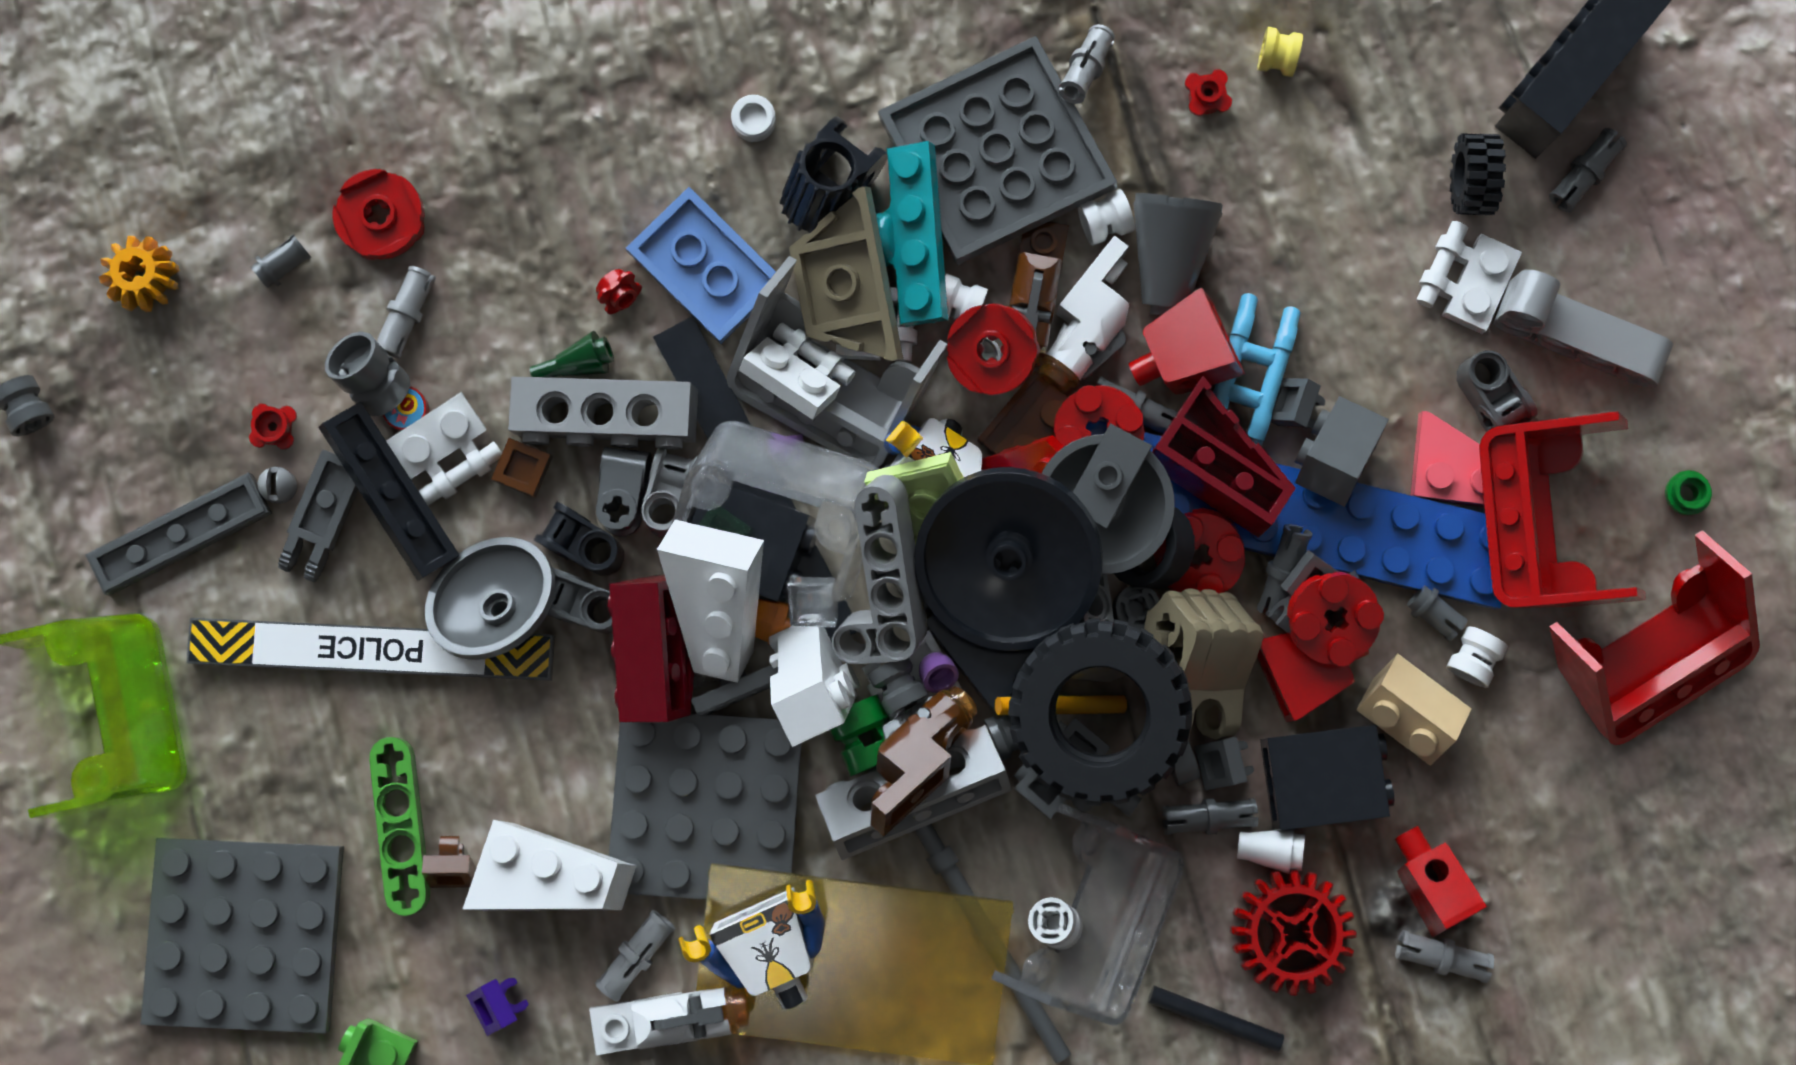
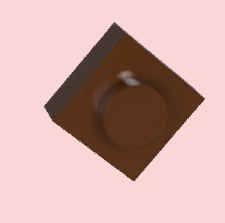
[491,438,553,498]

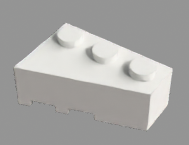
[657,520,764,683]
[769,614,860,747]
[463,820,636,911]

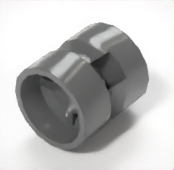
[325,332,410,416]

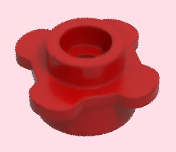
[1184,69,1232,116]
[596,269,642,315]
[249,404,297,450]

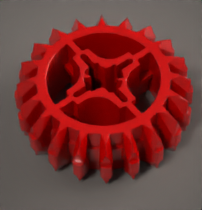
[1230,869,1357,996]

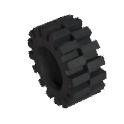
[1450,133,1506,215]

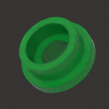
[1665,470,1712,516]

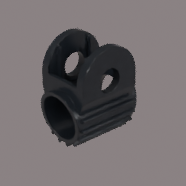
[779,116,888,233]

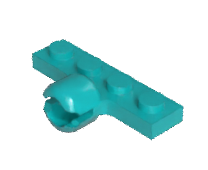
[876,141,948,327]

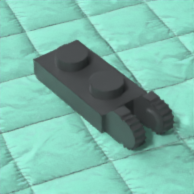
[278,450,358,582]

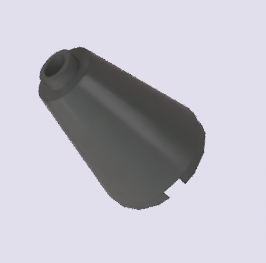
[1133,193,1223,315]

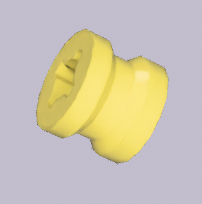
[1257,27,1303,77]

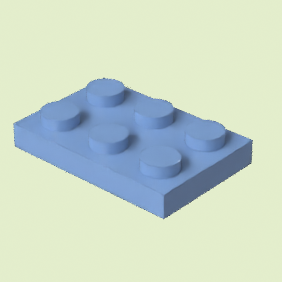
[626,187,776,344]

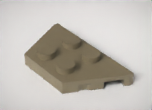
[789,186,904,361]

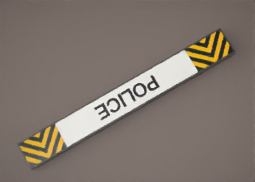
[186,618,555,681]

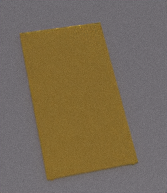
[696,863,1015,1065]

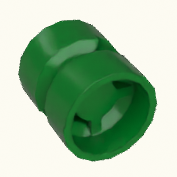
[830,694,888,777]

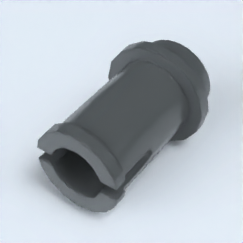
[251,234,311,288]
[1407,585,1468,641]

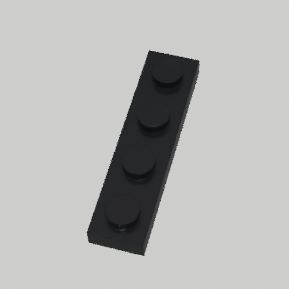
[318,401,459,581]

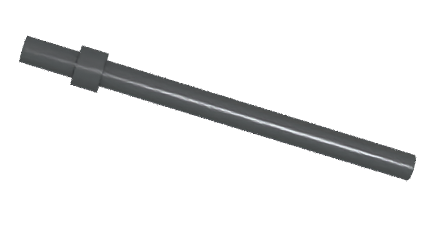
[915,824,1071,1063]

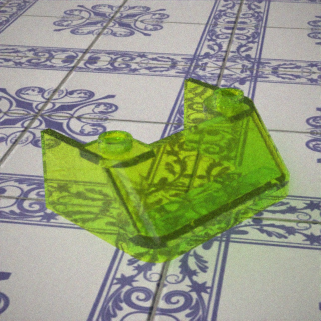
[0,613,187,818]

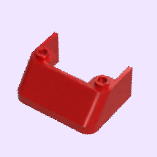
[1479,411,1646,608]
[1549,530,1760,745]

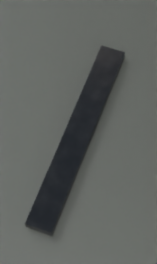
[653,316,858,642]

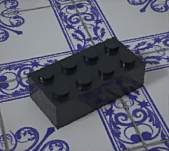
[1495,0,1672,159]

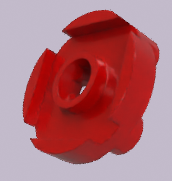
[332,169,425,260]
[947,303,1040,395]
[1053,385,1145,447]
[1154,508,1245,594]
[1287,572,1384,666]

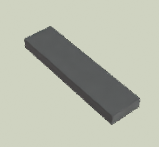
[85,472,272,596]

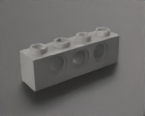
[508,377,698,450]
[815,725,1011,860]

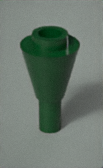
[530,331,614,378]

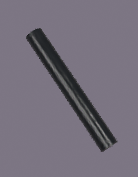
[1148,985,1284,1052]

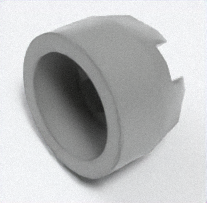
[257,467,297,504]

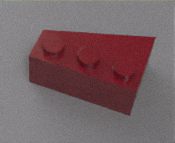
[1152,376,1296,538]
[608,575,694,722]

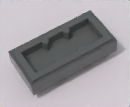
[1073,423,1152,528]
[691,665,779,716]

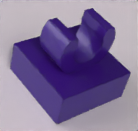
[466,978,529,1036]

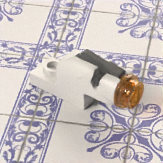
[1037,235,1129,394]
[589,986,750,1055]

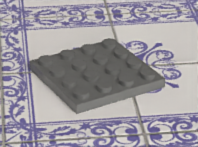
[878,36,1117,266]
[609,713,802,903]
[141,838,344,1033]

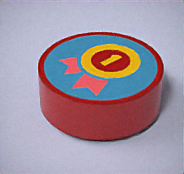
[383,387,429,431]

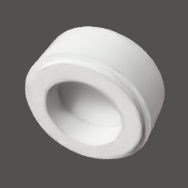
[731,95,776,142]

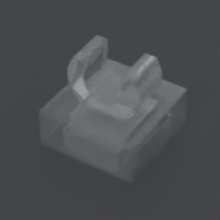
[787,577,839,627]

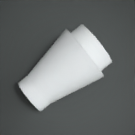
[1237,829,1305,874]

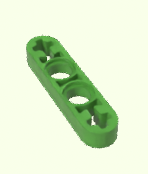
[369,737,430,916]

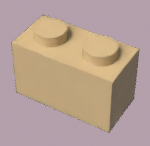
[1356,653,1472,766]

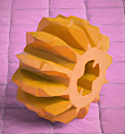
[99,236,180,312]

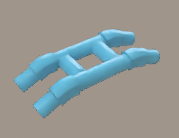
[1213,293,1301,446]

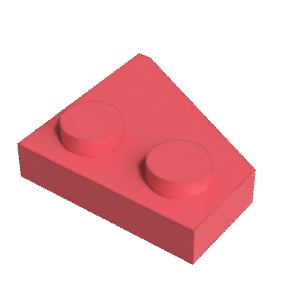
[1411,411,1485,507]

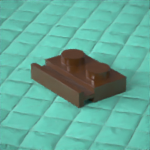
[977,371,1068,455]

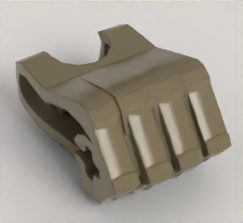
[1144,588,1263,740]

